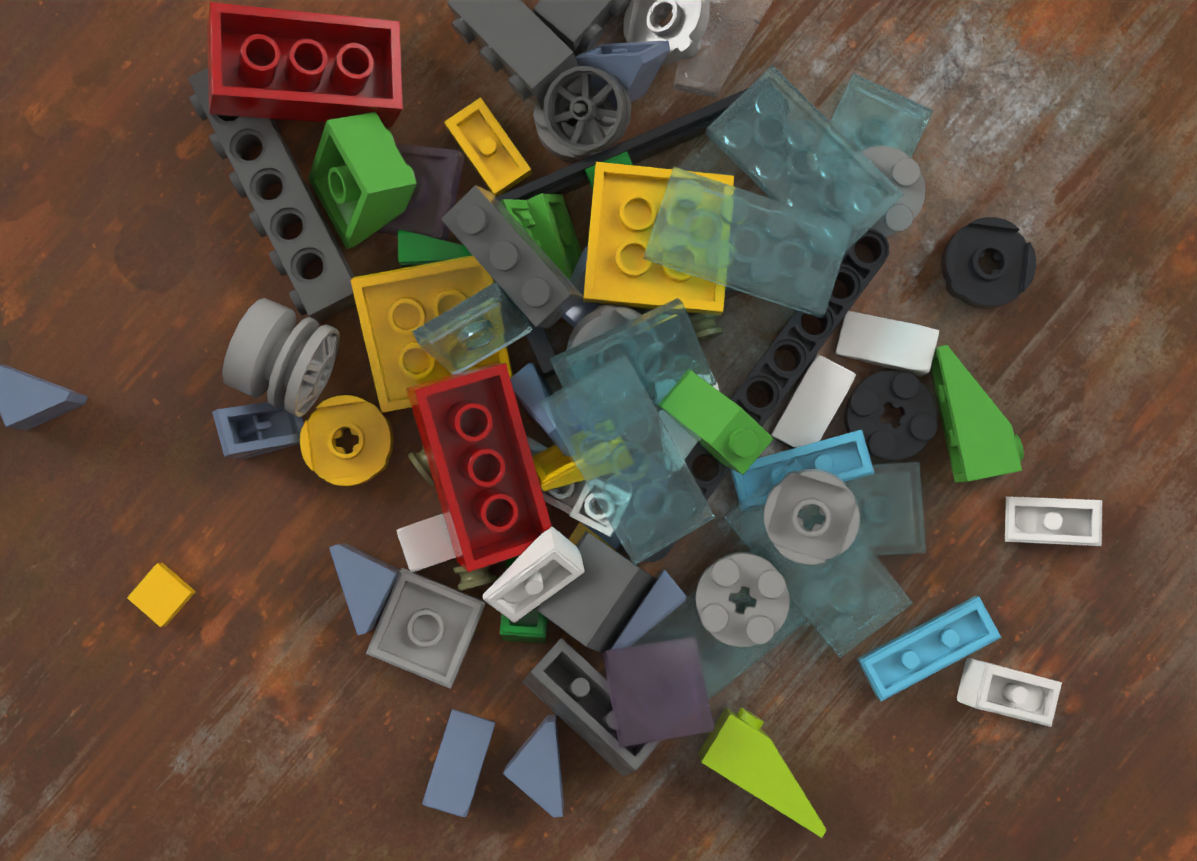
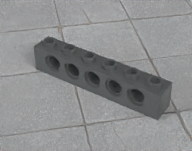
[188,68,356,323]

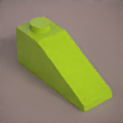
[698,707,826,838]

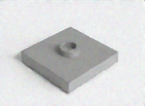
[366,568,487,689]

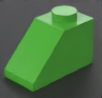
[658,369,774,475]

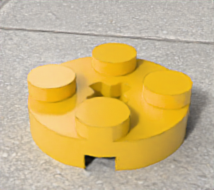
[300,395,394,486]

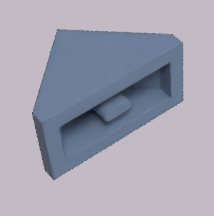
[575,40,670,109]
[0,364,88,430]
[212,402,304,460]
[329,543,400,635]
[503,714,564,818]

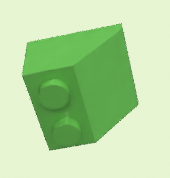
[308,112,417,249]

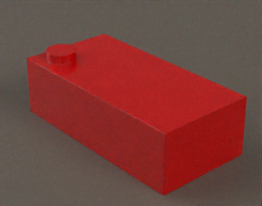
[207,2,403,127]
[406,362,552,572]

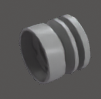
[222,298,340,417]

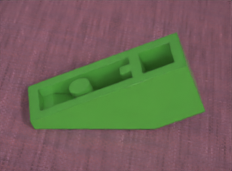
[930,345,1024,483]

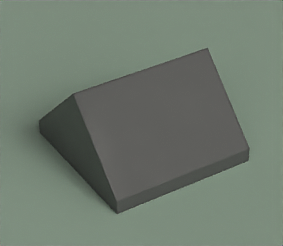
[535,531,656,655]

